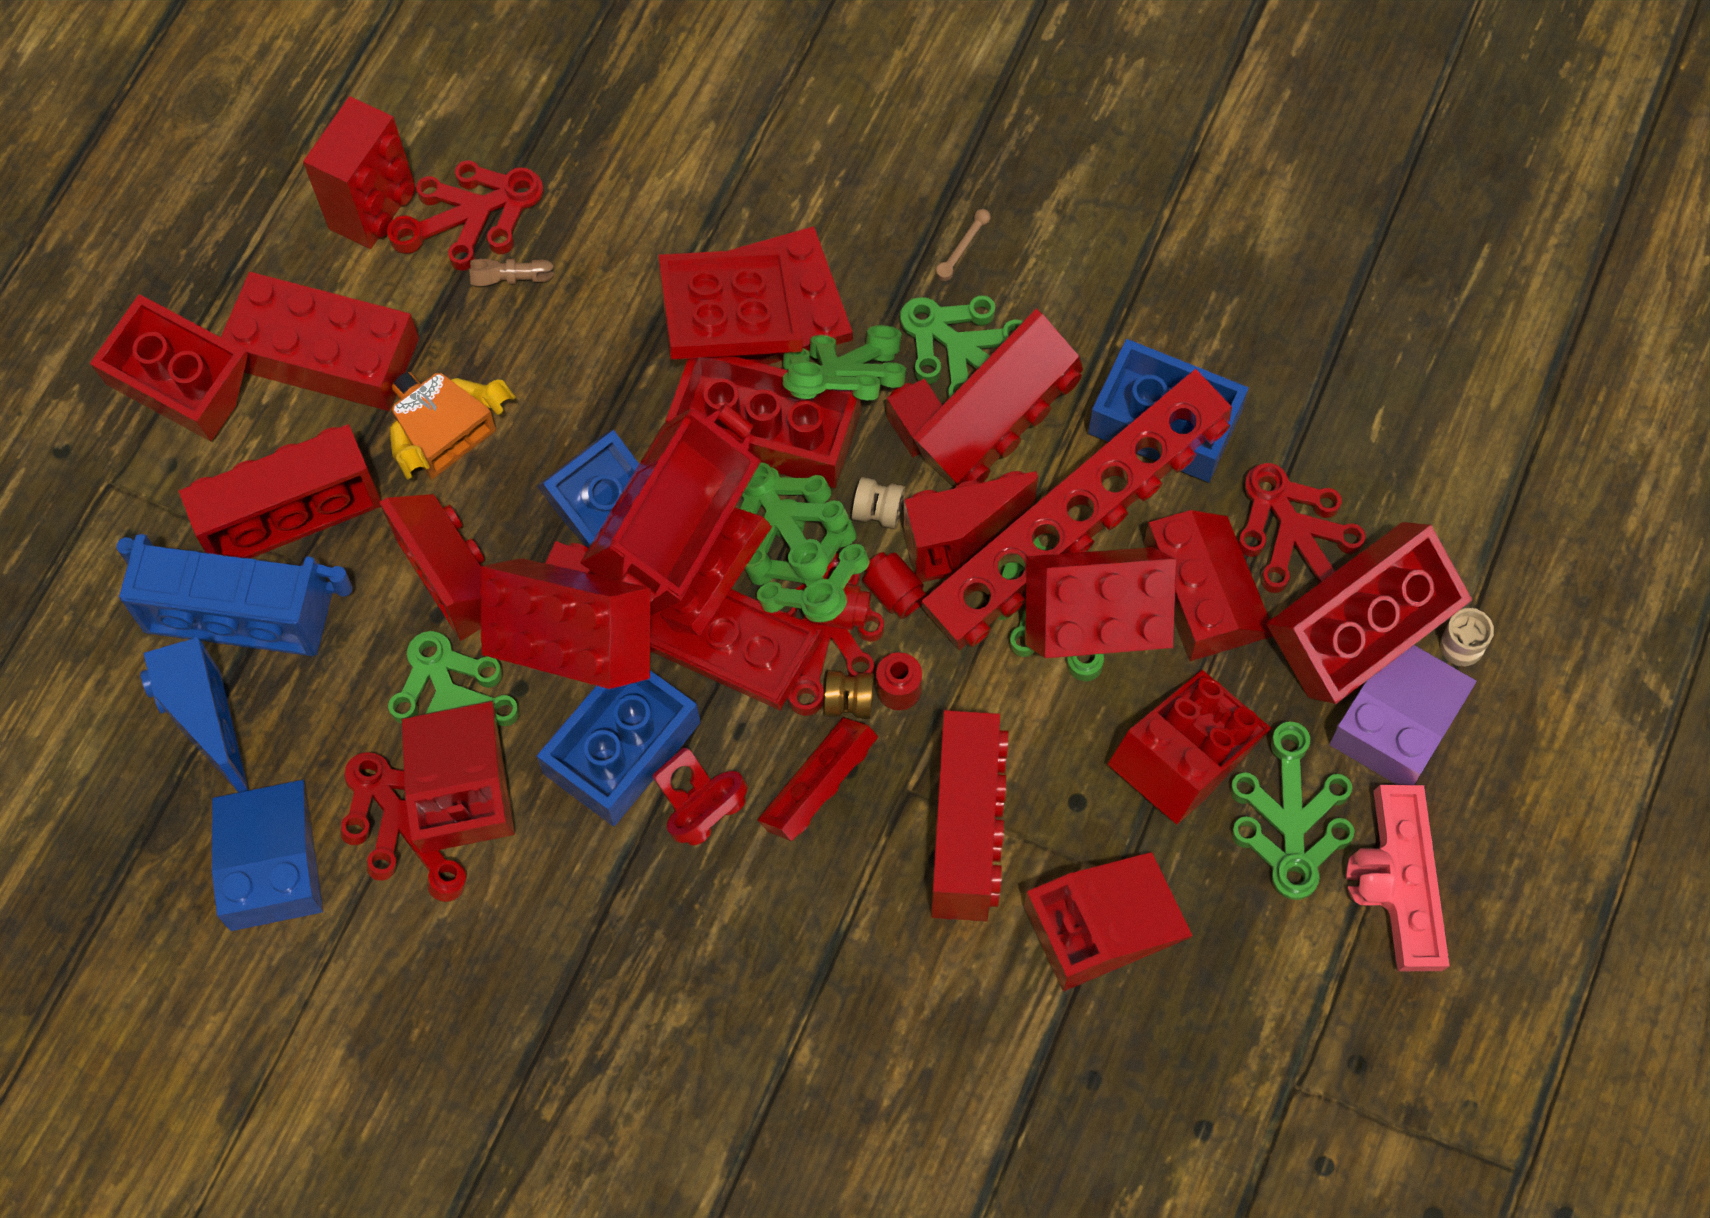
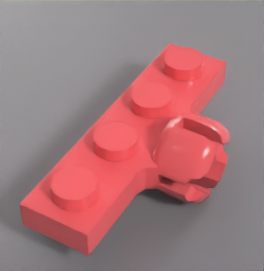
[1346,785,1450,971]

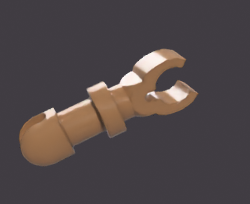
[469,259,554,286]

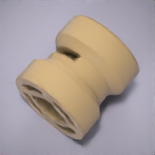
[852,477,905,529]
[1440,608,1494,666]

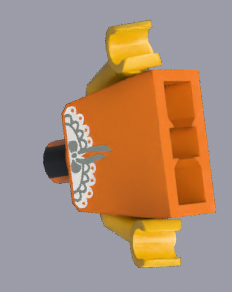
[390,372,516,480]

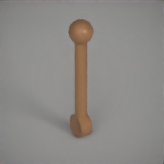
[936,209,991,281]

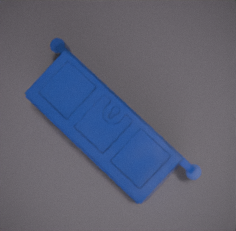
[116,534,353,656]

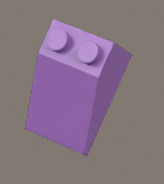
[1329,645,1477,785]

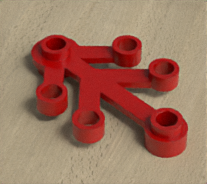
[387,160,543,271]
[1238,463,1366,593]
[787,553,884,716]
[340,752,466,902]

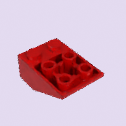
[904,471,1038,582]
[1107,670,1271,825]
[402,701,515,853]
[1024,852,1193,992]

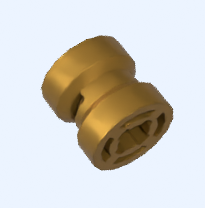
[825,670,874,719]

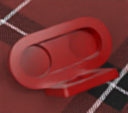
[653,748,748,846]

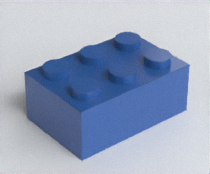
[1088,339,1249,483]
[537,670,700,827]

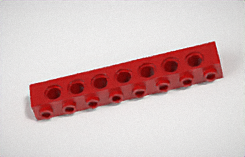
[922,368,1232,651]

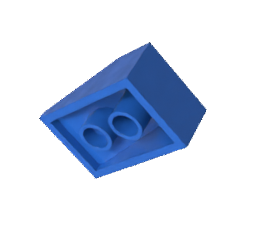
[536,430,639,548]
[141,637,249,793]
[212,780,323,931]

